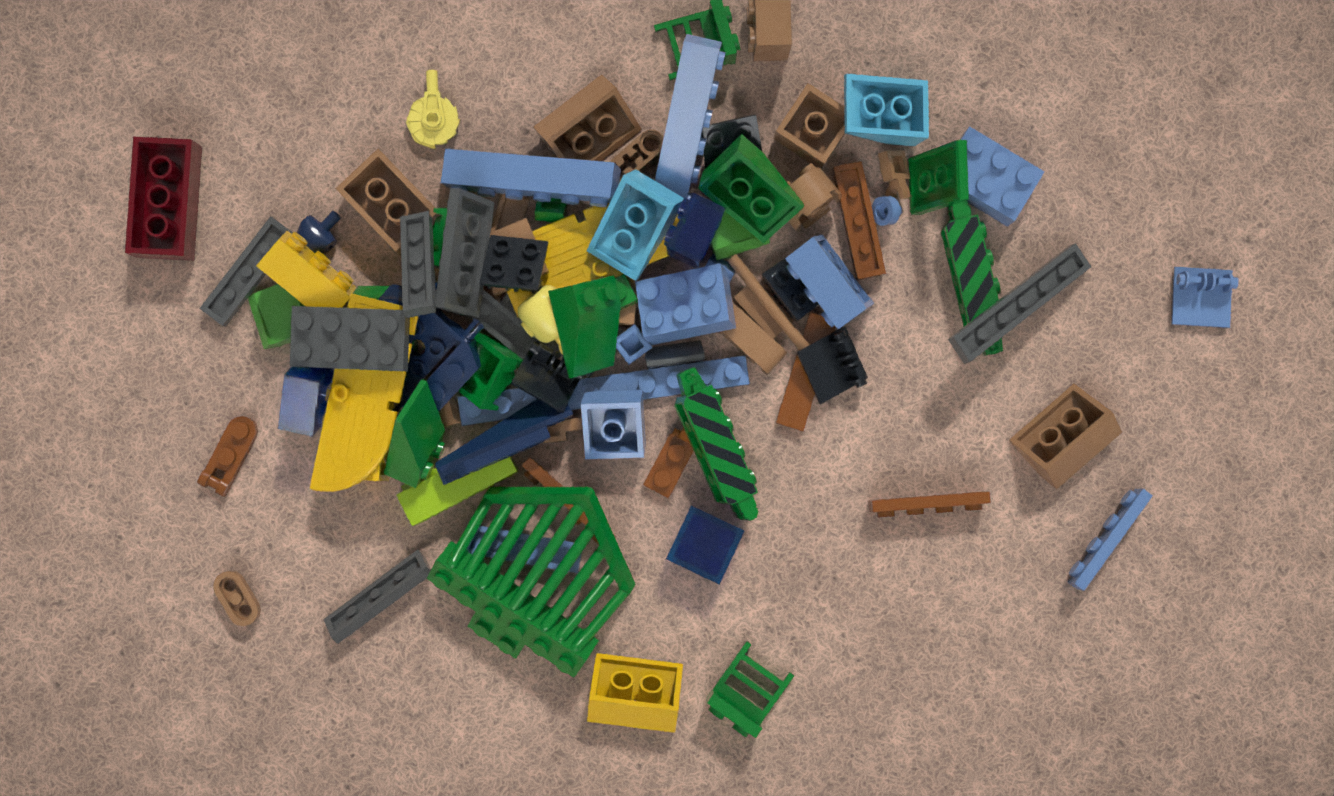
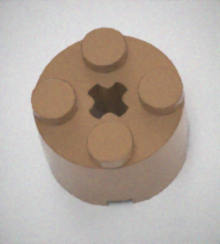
[787,163,842,232]

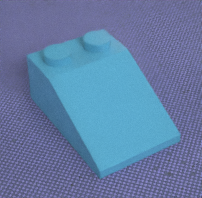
[844,74,929,146]
[586,169,685,281]

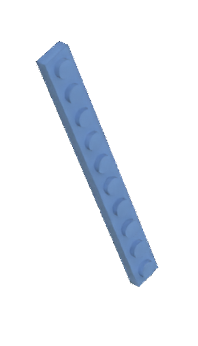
[458,355,750,426]

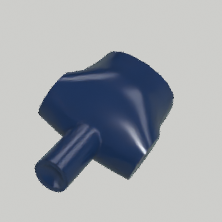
[296,210,341,253]

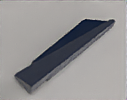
[435,399,573,485]

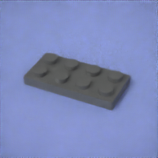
[435,188,495,318]
[290,306,410,372]

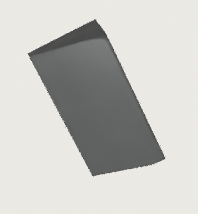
[645,340,705,369]

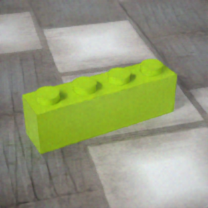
[396,456,520,526]

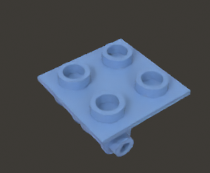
[1171,267,1238,328]

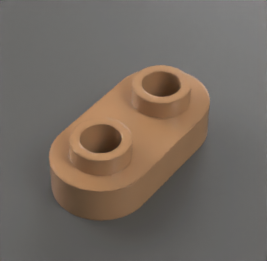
[213,571,261,626]

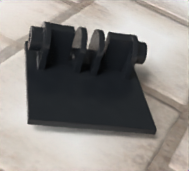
[701,114,762,169]
[479,235,549,294]
[761,258,819,322]
[796,326,868,404]
[511,341,583,413]

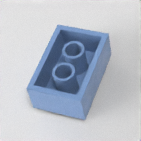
[960,126,1044,227]
[635,263,736,345]

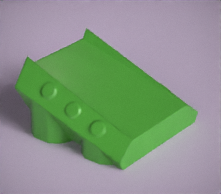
[697,201,770,260]
[248,284,305,349]

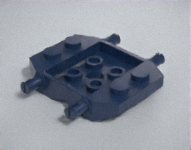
[378,280,484,417]

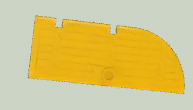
[507,203,700,318]
[310,293,418,492]

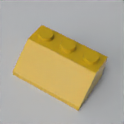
[587,653,683,733]

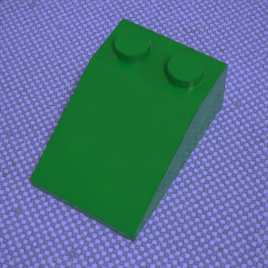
[698,134,804,244]
[548,275,621,378]
[384,379,446,488]

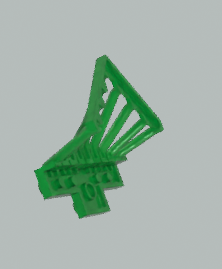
[426,487,636,678]

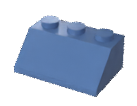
[785,235,874,329]

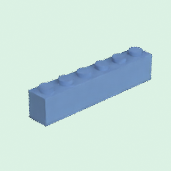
[655,34,726,217]
[441,149,621,207]

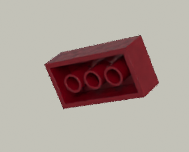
[125,136,202,261]

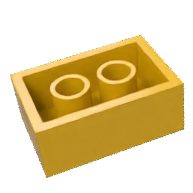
[256,231,356,308]

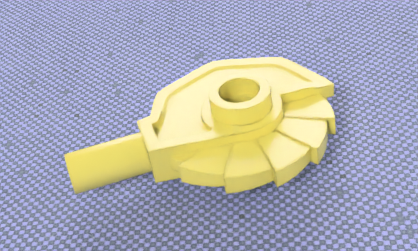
[406,70,460,150]

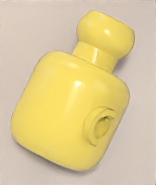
[518,285,563,355]

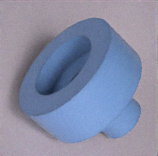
[872,196,902,226]

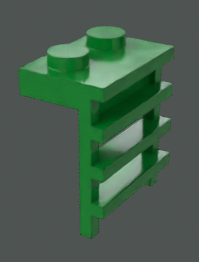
[654,0,741,81]
[706,641,795,738]

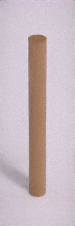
[727,254,809,350]

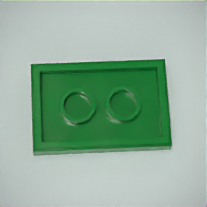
[908,139,969,215]

